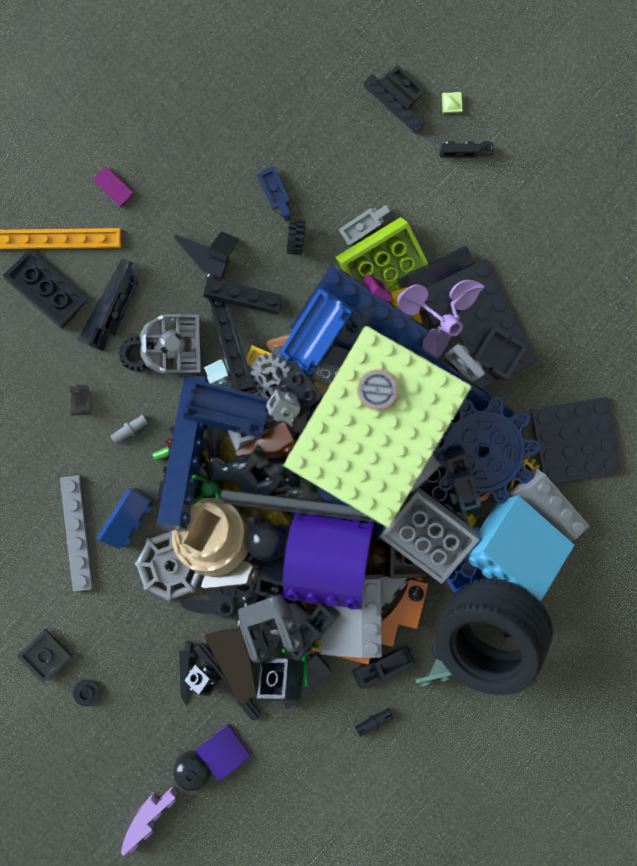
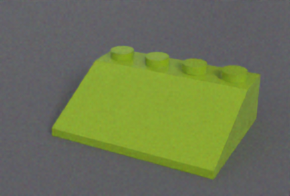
[335,217,429,292]

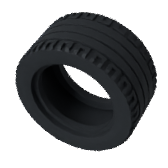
[435,578,553,695]

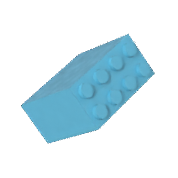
[465,495,574,602]

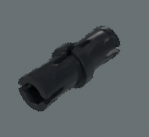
[355,708,394,737]

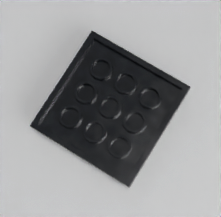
[531,397,621,484]

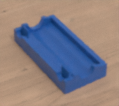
[279,287,355,376]

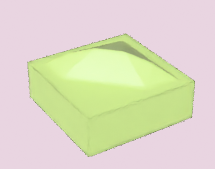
[442,92,462,114]

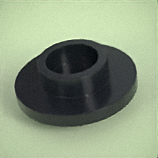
[73,679,100,707]

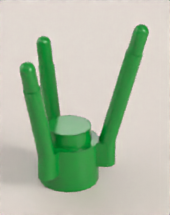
[192,475,222,505]

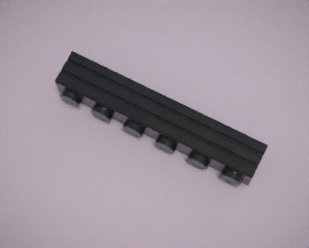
[364,74,425,134]

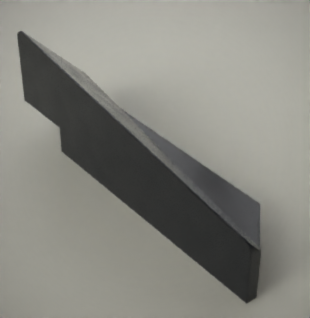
[78,259,138,351]

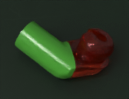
[153,438,173,461]

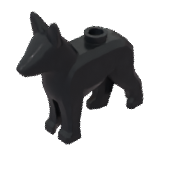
[207,445,300,497]

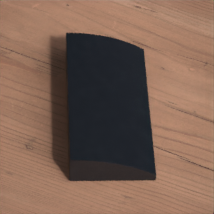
[3,249,88,329]
[418,463,470,525]

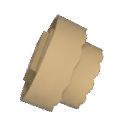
[172,498,249,577]

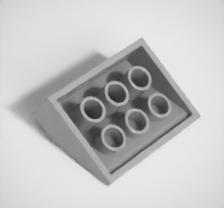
[380,487,480,584]
[321,575,382,658]

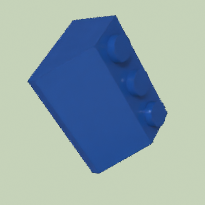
[96,487,153,549]

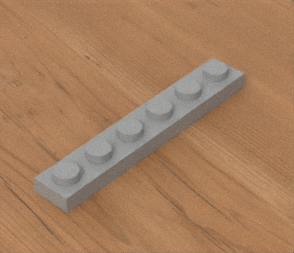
[60,475,93,591]

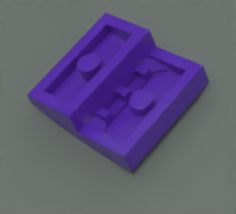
[196,724,251,781]

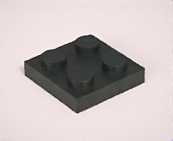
[17,629,73,684]

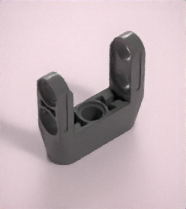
[238,594,303,663]

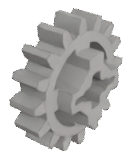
[250,352,292,395]

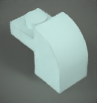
[204,359,233,389]

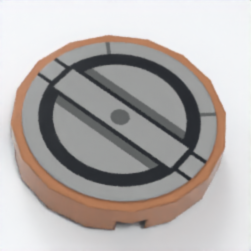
[357,369,398,410]

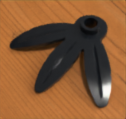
[181,575,237,619]

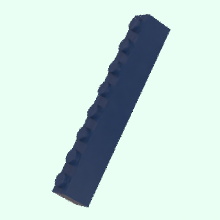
[157,376,209,531]

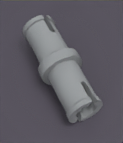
[110,414,149,445]

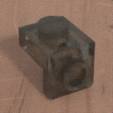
[69,384,92,416]

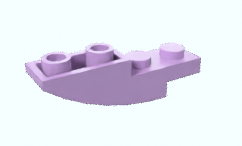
[121,786,178,856]

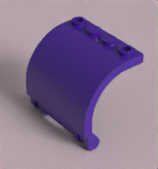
[283,513,374,610]

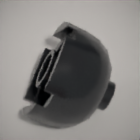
[173,750,211,791]

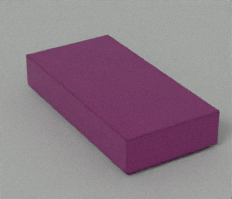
[92,166,134,207]
[363,274,393,302]

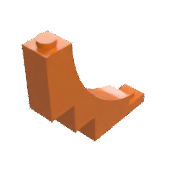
[312,577,428,664]

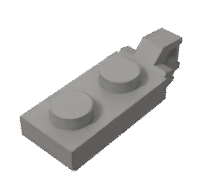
[339,205,390,246]

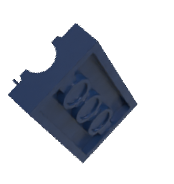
[183,379,269,439]

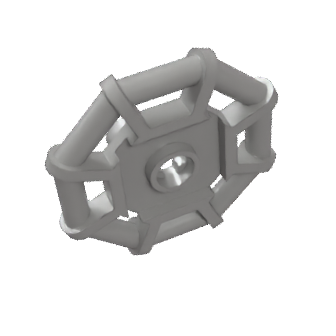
[135,530,202,602]

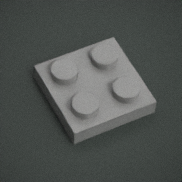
[444,344,485,382]

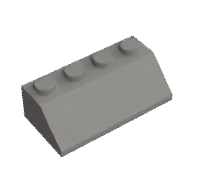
[508,468,590,541]

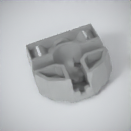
[140,314,201,373]

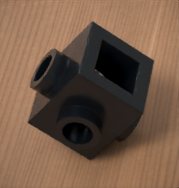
[184,665,220,697]

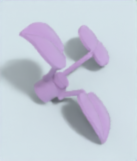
[398,280,484,358]

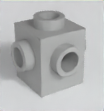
[266,389,300,423]

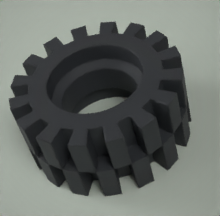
[287,219,306,255]
[118,336,153,371]

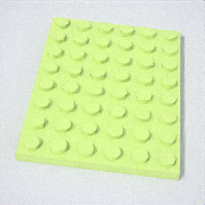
[284,326,471,527]

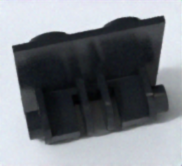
[272,365,323,420]

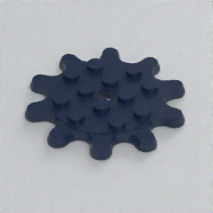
[432,397,540,503]

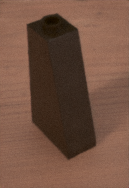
[204,627,256,703]

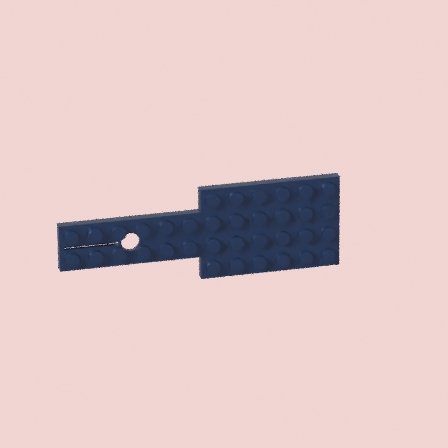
[289,263,514,420]

